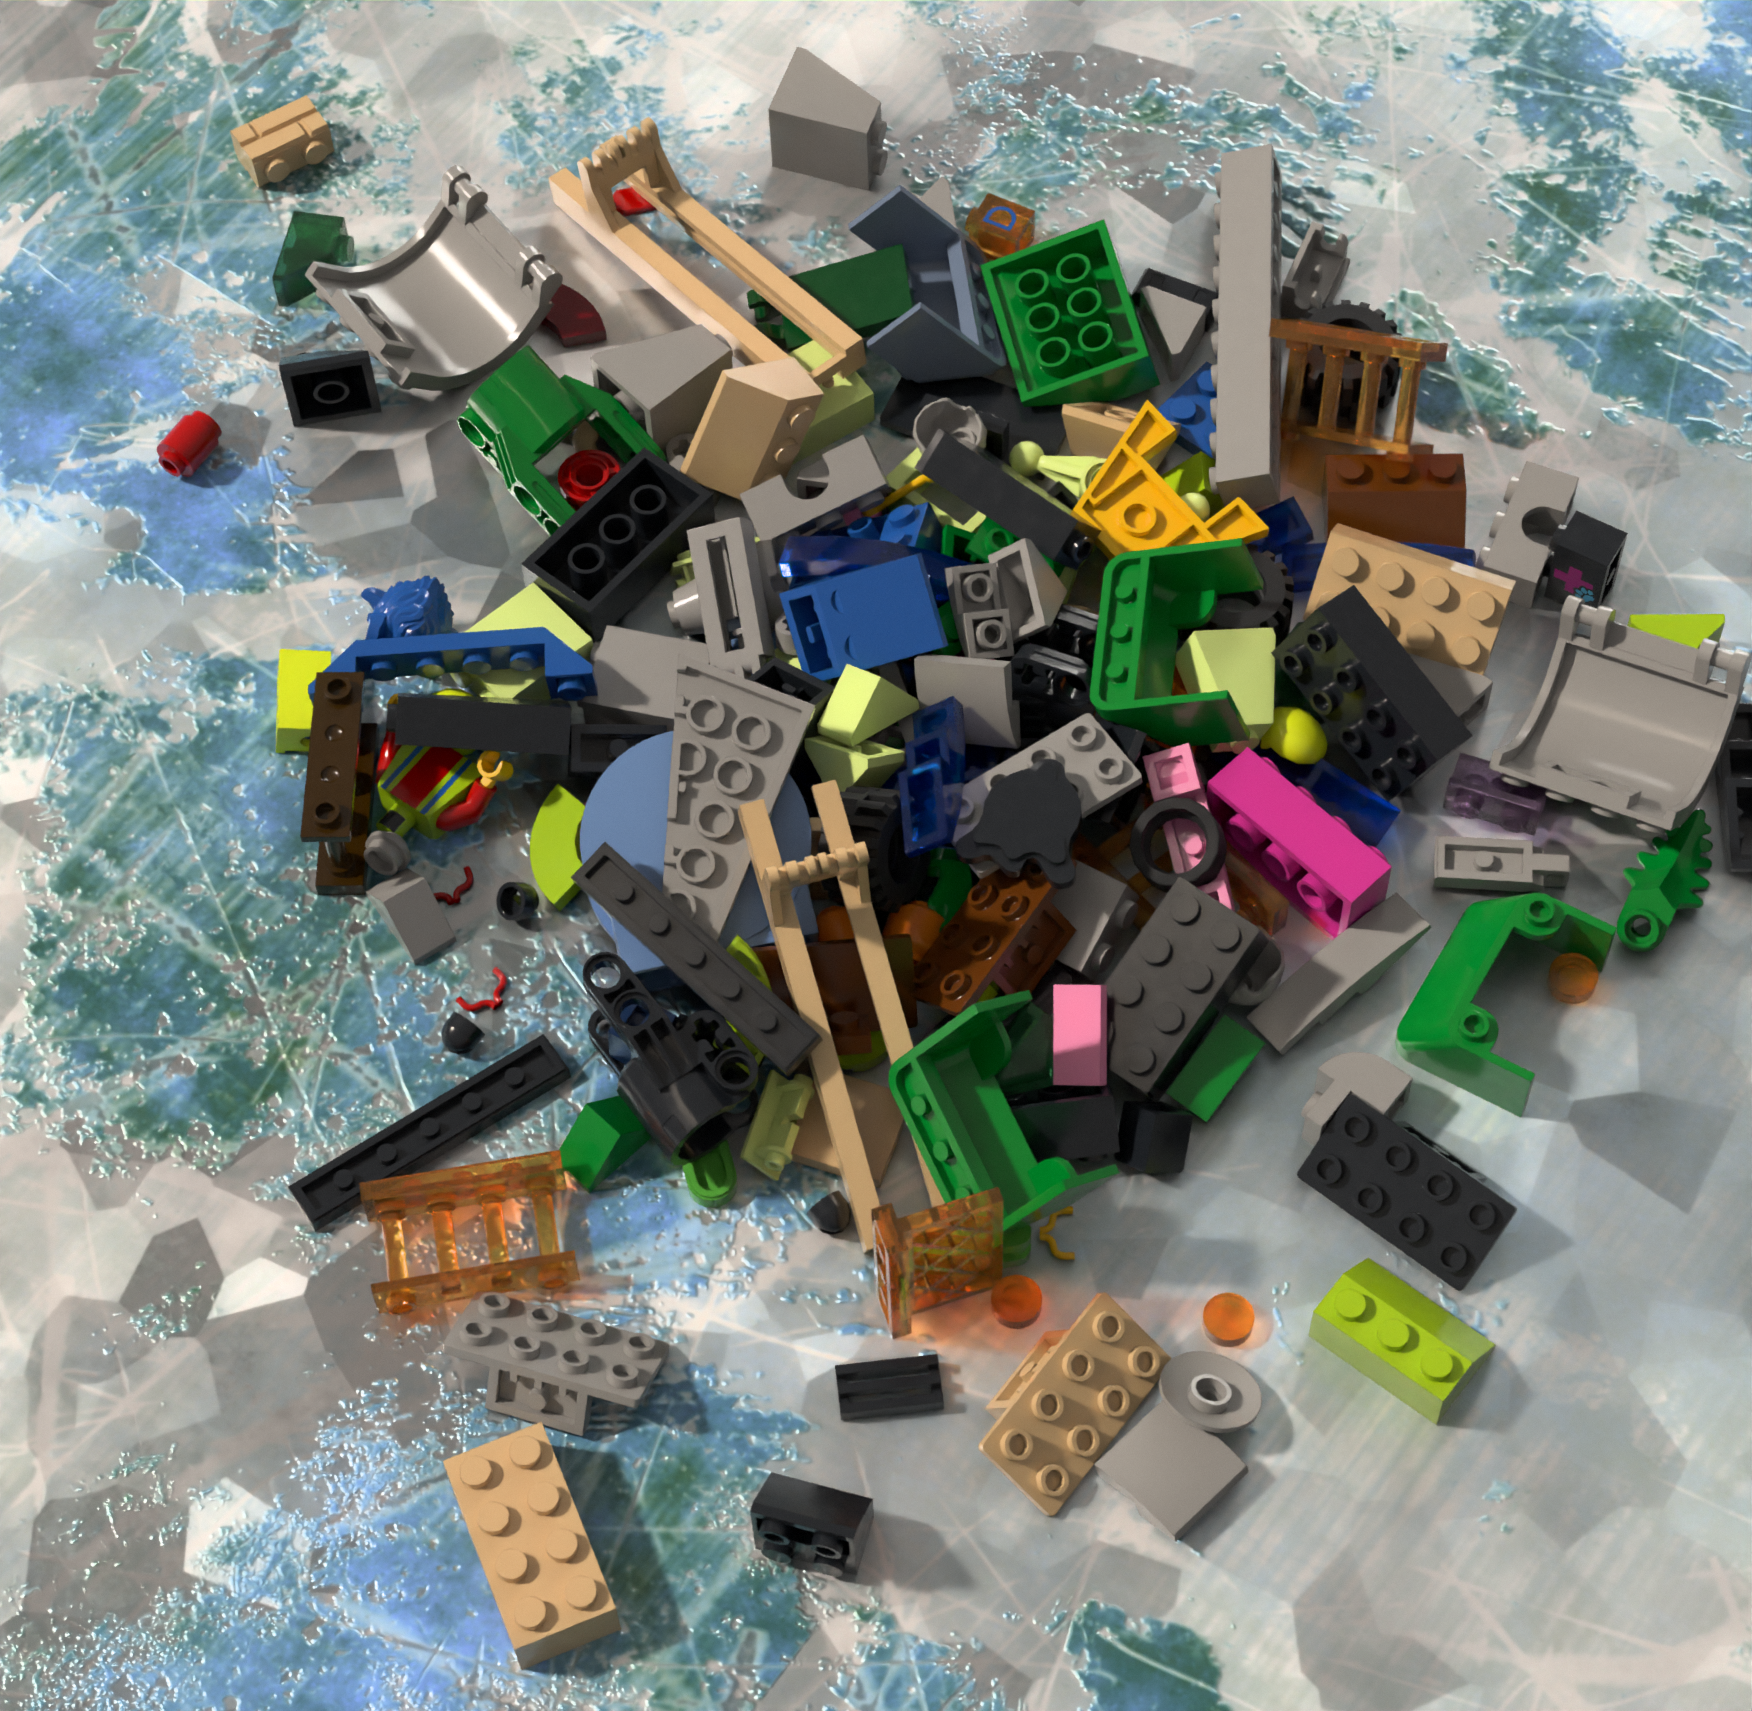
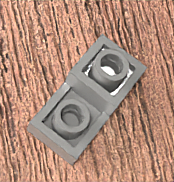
[945,562,1014,659]

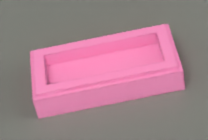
[1053,985,1107,1086]

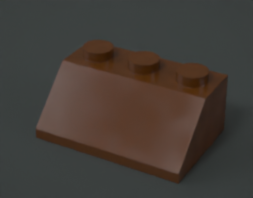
[1321,453,1467,560]

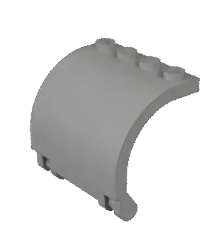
[305,165,563,391]
[1488,595,1752,834]

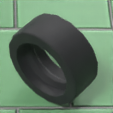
[1129,797,1227,893]

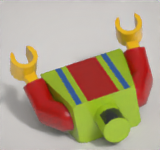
[376,694,513,839]

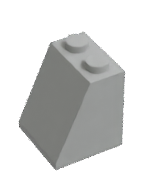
[768,47,888,191]
[590,324,733,457]

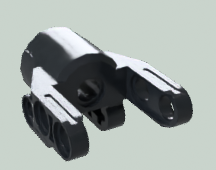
[907,604,1106,734]
[583,952,758,1166]

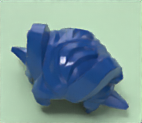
[361,575,459,640]

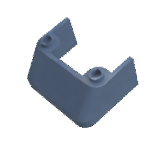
[848,185,1007,383]

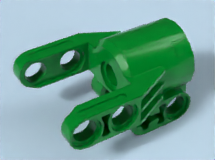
[457,345,667,536]

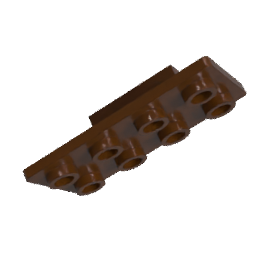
[910,856,1077,1016]
[752,934,918,1059]

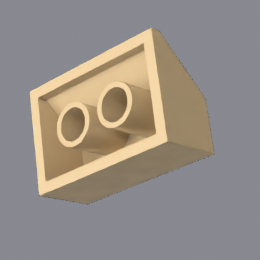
[680,357,824,500]

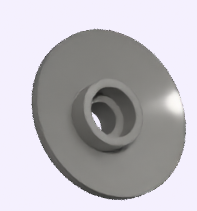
[1159,1351,1262,1433]

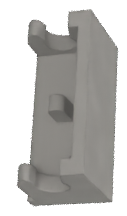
[1281,221,1350,321]

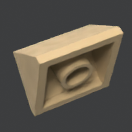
[1061,401,1182,471]

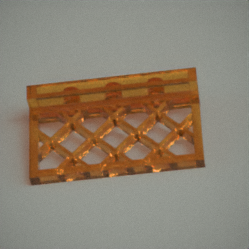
[871,1187,1004,1339]

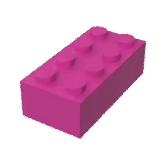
[1206,747,1392,940]

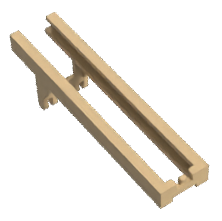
[548,117,867,388]
[738,779,956,1253]

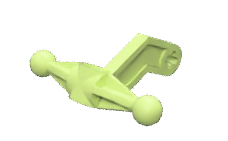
[1009,441,1210,626]

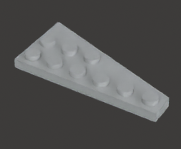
[662,653,815,943]

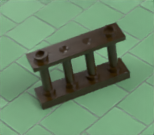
[300,672,380,895]

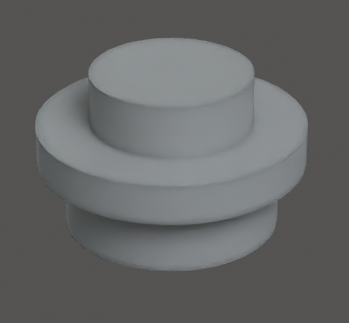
[364,831,411,875]

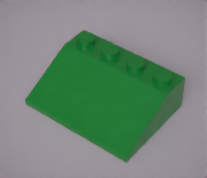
[980,219,1161,407]

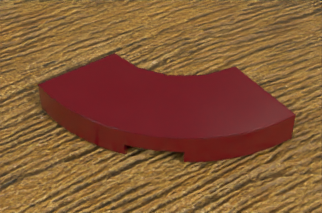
[541,284,607,348]

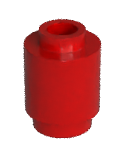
[157,411,222,477]

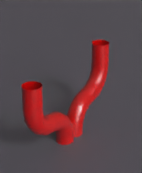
[433,866,474,905]
[456,967,507,1012]

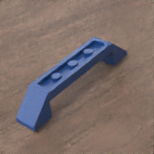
[308,627,598,712]

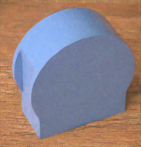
[580,731,819,993]

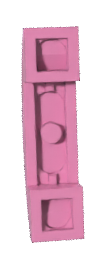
[1143,743,1235,912]

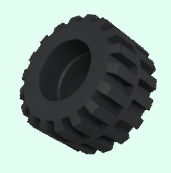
[1287,300,1404,422]
[1178,543,1295,649]
[818,786,932,913]

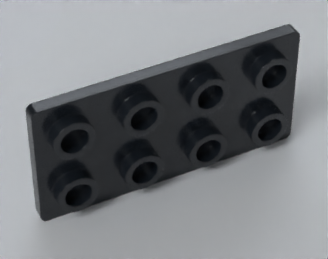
[880,377,1067,480]
[1297,1094,1517,1291]

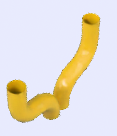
[1039,1206,1075,1260]

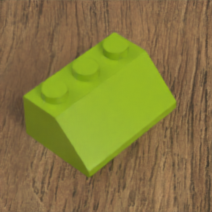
[1308,1258,1496,1425]

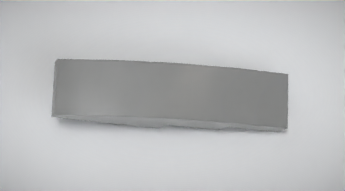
[1246,892,1432,1055]

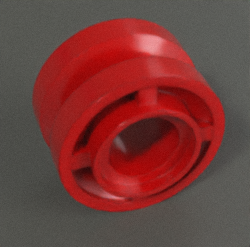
[558,450,621,511]

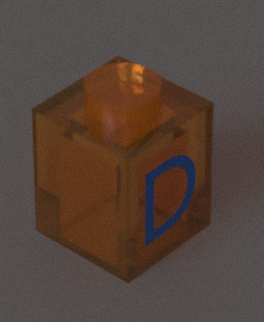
[965,193,1035,260]

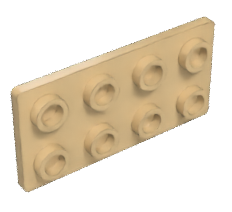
[978,1292,1171,1516]

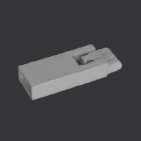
[687,517,776,679]

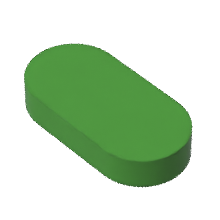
[681,1140,738,1208]

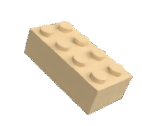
[1302,523,1516,675]
[443,1422,621,1670]

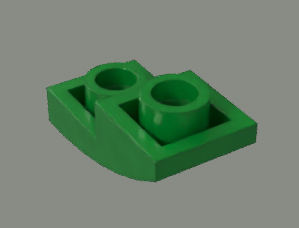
[1166,1015,1266,1123]

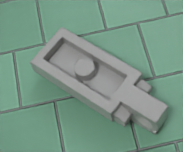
[1433,836,1570,892]

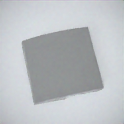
[914,653,1021,749]
[1094,1400,1249,1542]

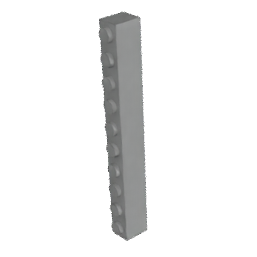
[1209,144,1282,508]

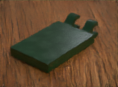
[747,244,915,353]

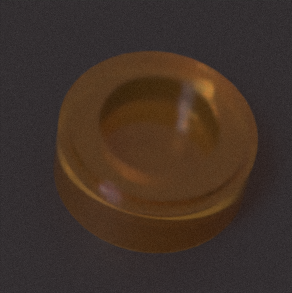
[1547,953,1598,1004]
[991,1275,1042,1329]
[1202,1293,1255,1347]

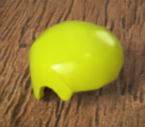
[1260,707,1328,766]

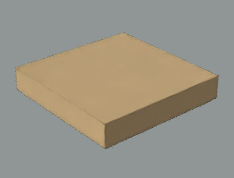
[791,1074,905,1188]

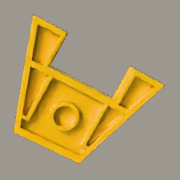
[1073,399,1269,561]

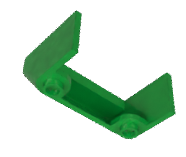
[1090,538,1264,747]
[1395,893,1617,1117]
[888,990,1120,1245]

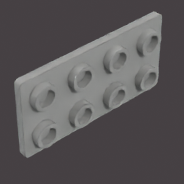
[928,713,1142,878]
[442,1290,670,1436]

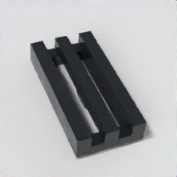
[835,1354,944,1420]

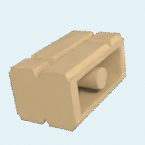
[230,95,334,188]

